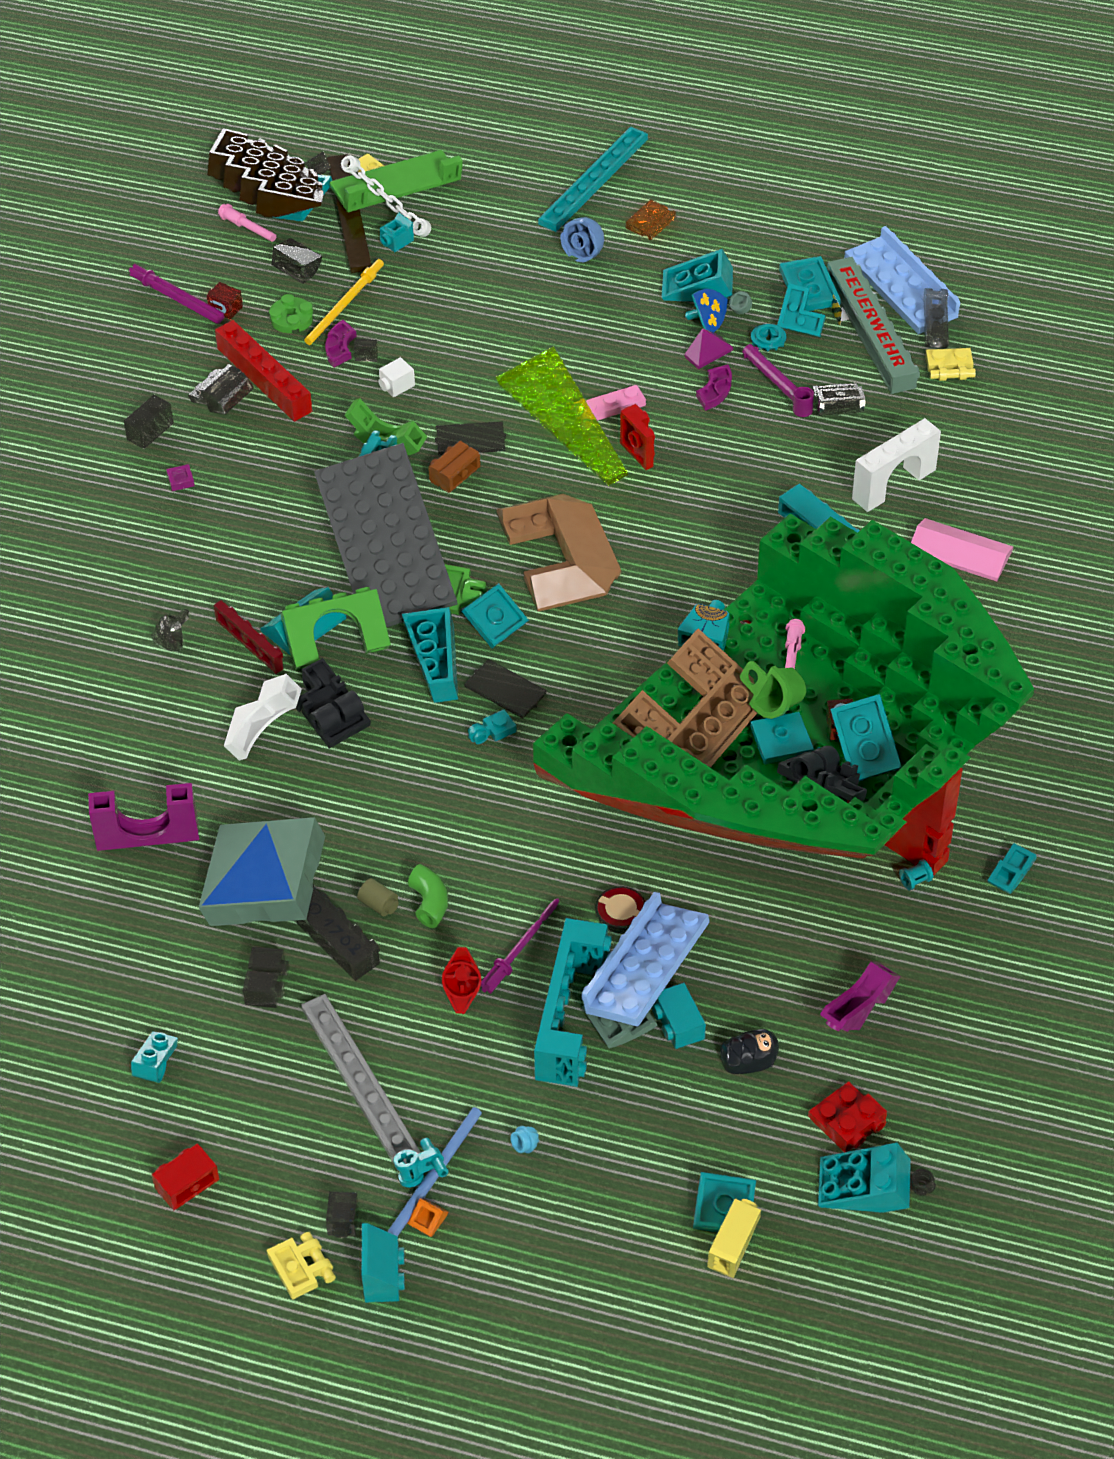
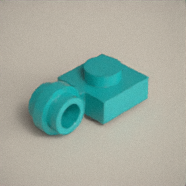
[468,709,517,744]

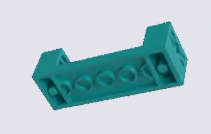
[534,918,612,1087]

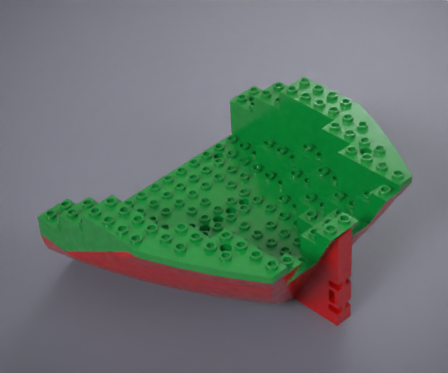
[533,514,1034,876]

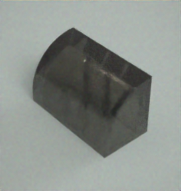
[272,238,322,284]

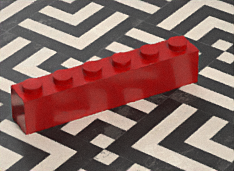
[215,320,313,422]

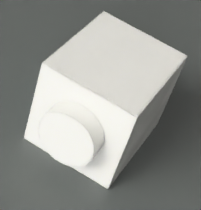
[379,357,415,397]

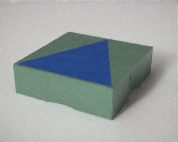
[199,817,325,926]

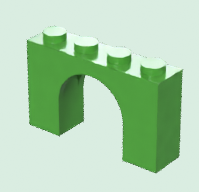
[281,587,391,671]

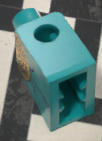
[678,600,730,651]

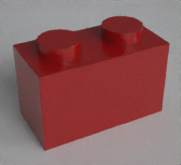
[152,1143,219,1211]

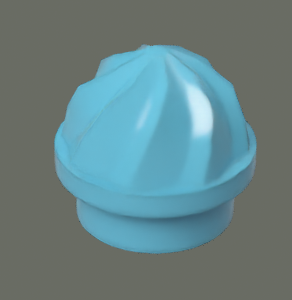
[511,1126,539,1153]

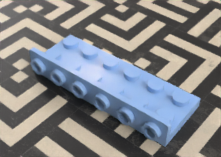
[844,226,960,334]
[582,892,709,1027]

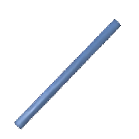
[388,1107,482,1236]

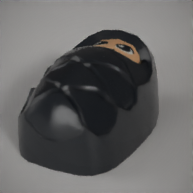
[720,1029,779,1074]

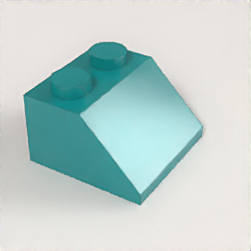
[362,1223,405,1303]

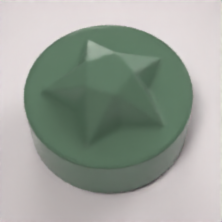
[729,291,752,314]

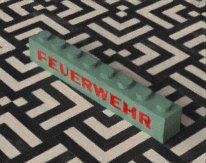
[827,257,920,394]

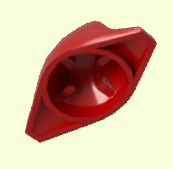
[442,947,481,1014]

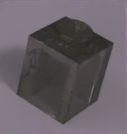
[326,1191,359,1238]

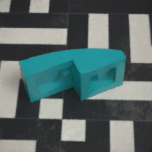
[987,843,1036,894]

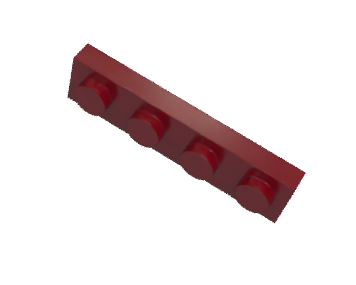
[214,600,284,674]

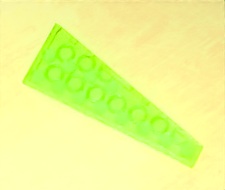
[495,346,628,486]

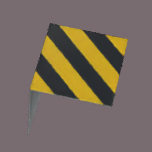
[832,294,850,326]

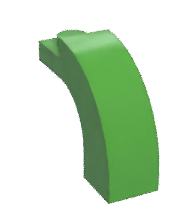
[344,398,427,455]

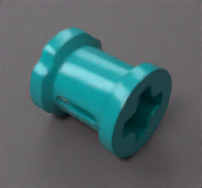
[899,859,934,891]

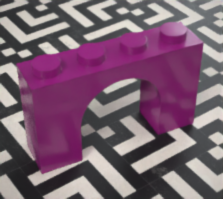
[88,783,199,851]

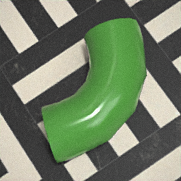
[408,864,448,928]

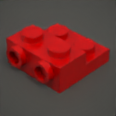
[620,403,655,470]
[808,1081,887,1153]

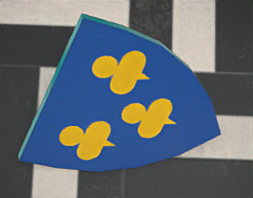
[686,289,728,333]

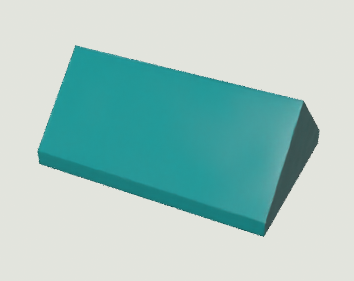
[260,587,346,656]

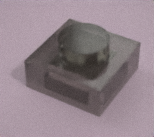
[306,151,331,175]
[354,339,378,362]

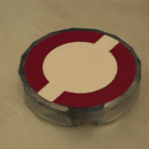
[595,886,646,934]

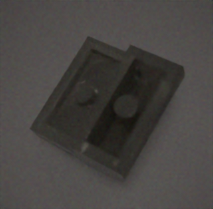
[188,364,254,415]
[812,383,865,416]

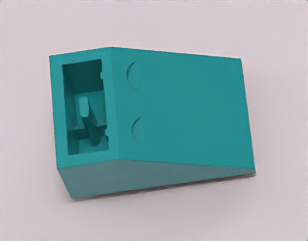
[818,1143,911,1213]

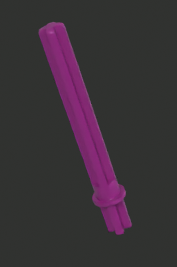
[129,264,224,324]

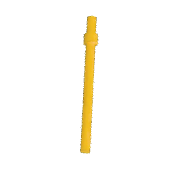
[304,259,384,345]

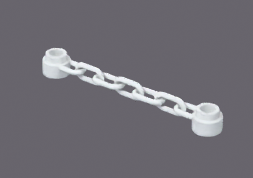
[341,155,431,237]

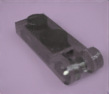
[924,288,949,348]

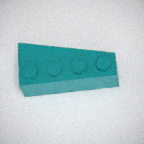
[402,607,458,703]

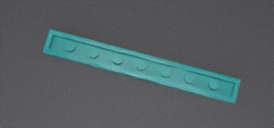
[538,127,648,232]

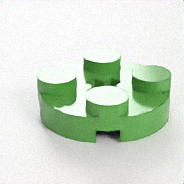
[269,294,313,333]

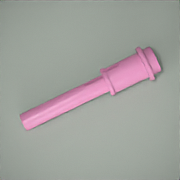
[218,204,276,242]
[785,619,805,669]

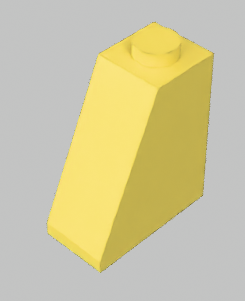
[707,1199,761,1279]

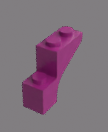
[820,961,901,1032]

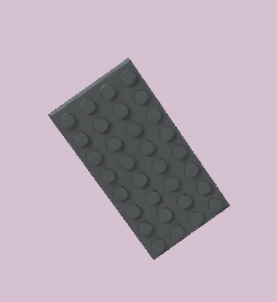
[314,443,458,627]

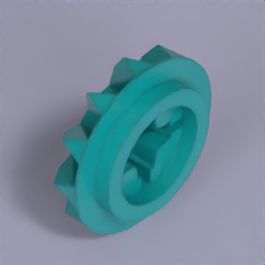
[751,324,786,352]

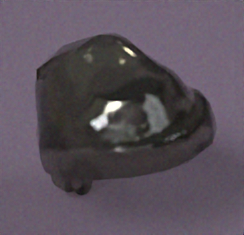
[151,609,189,652]

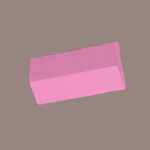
[911,518,1013,582]

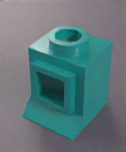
[380,212,414,252]

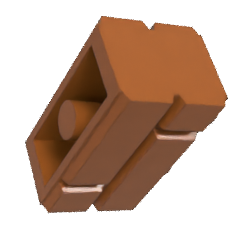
[429,441,480,493]

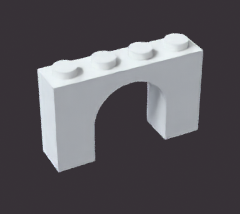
[852,418,941,512]

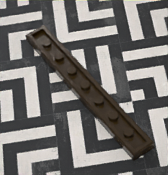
[327,154,372,273]

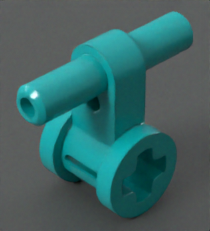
[393,1138,449,1187]

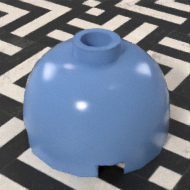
[560,217,604,262]

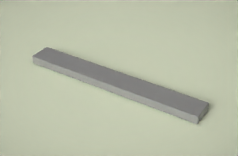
[301,994,420,1171]

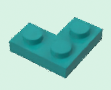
[777,283,826,338]

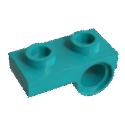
[131,1031,178,1083]

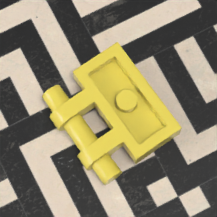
[925,348,976,381]
[267,1232,336,1300]

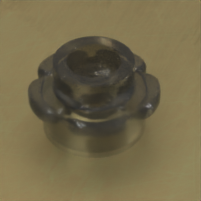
[910,1169,936,1196]

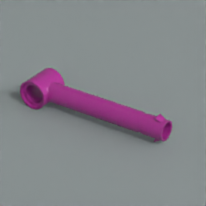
[742,344,814,417]

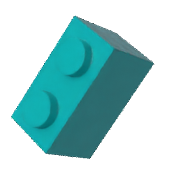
[652,983,706,1049]

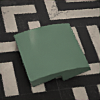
[582,1006,658,1048]

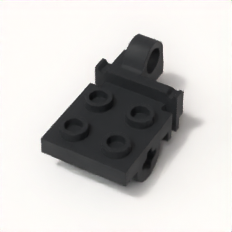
[296,658,371,749]
[777,746,867,803]

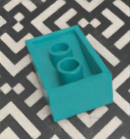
[662,249,733,302]

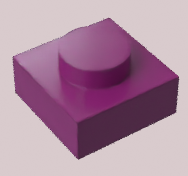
[166,464,195,491]

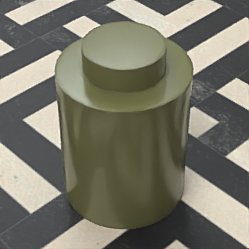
[357,878,399,916]

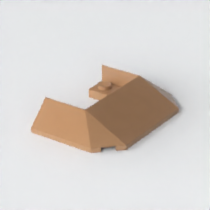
[496,494,621,612]
[613,628,757,767]

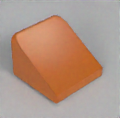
[407,1198,449,1237]

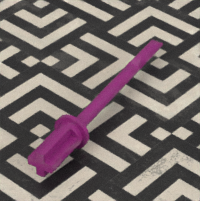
[481,898,559,994]

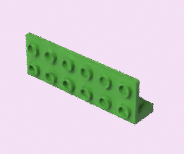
[330,150,463,212]

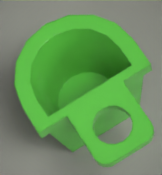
[740,661,806,719]

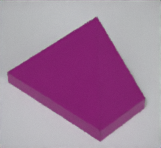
[685,328,733,369]

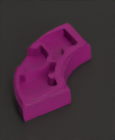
[325,319,357,368]
[696,364,732,411]

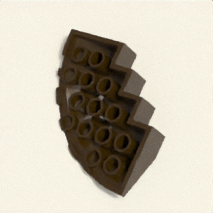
[207,128,323,218]

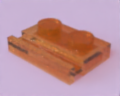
[626,199,676,240]

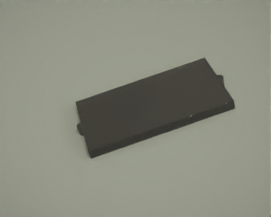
[435,421,506,455]
[465,659,547,719]

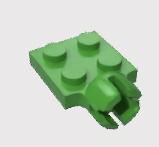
[445,564,487,615]

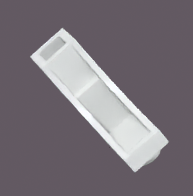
[224,674,302,761]

